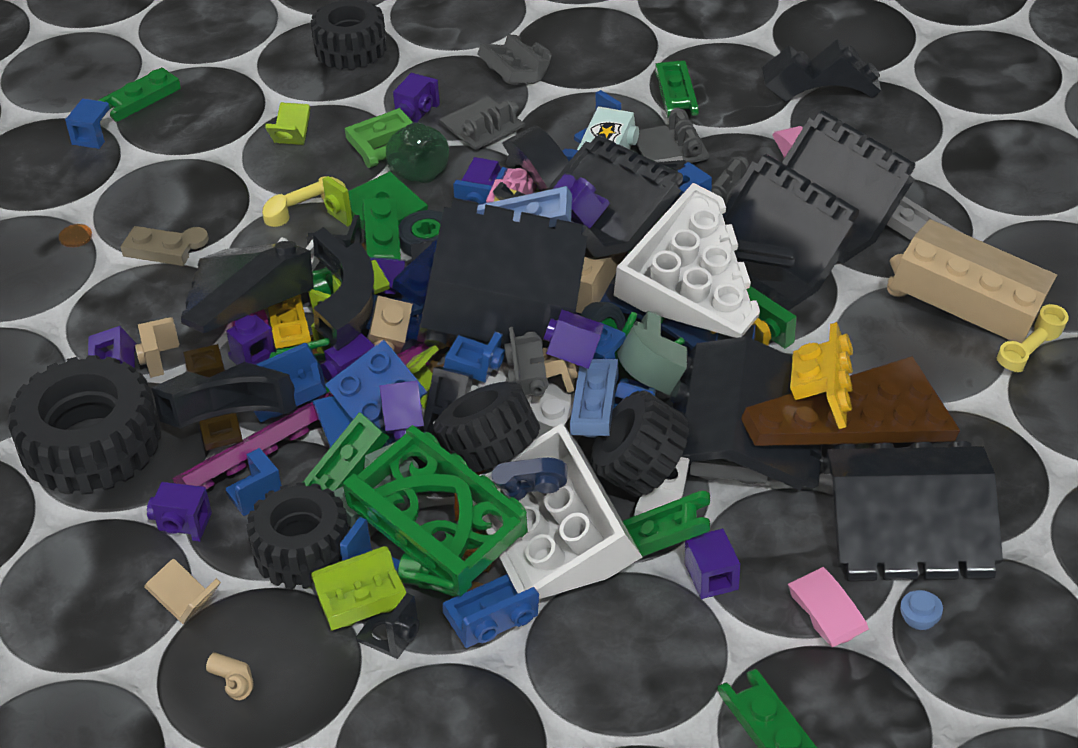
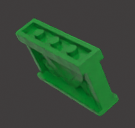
[342,425,528,597]

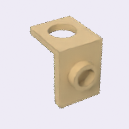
[145,559,221,624]

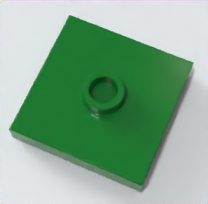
[348,171,428,230]

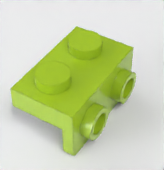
[311,546,406,631]

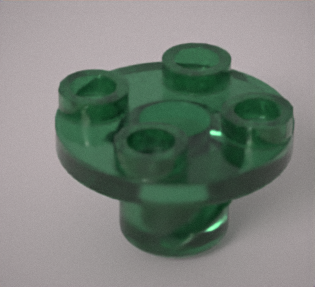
[386,122,449,183]

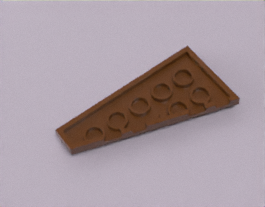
[741,356,960,446]

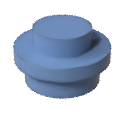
[900,590,943,630]

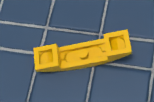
[268,295,311,349]

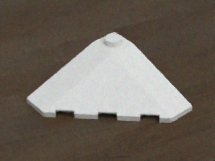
[614,183,760,338]

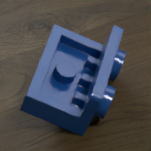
[254,343,327,422]
[443,574,539,648]

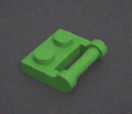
[345,108,426,168]

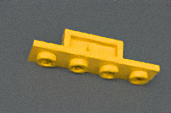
[790,322,853,429]

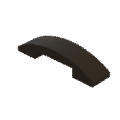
[183,344,243,450]

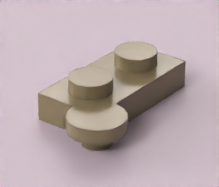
[120,226,209,266]

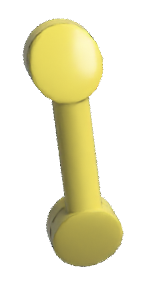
[262,176,346,227]
[996,304,1069,372]

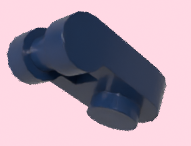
[491,457,568,501]

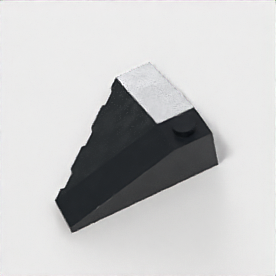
[181,241,314,333]

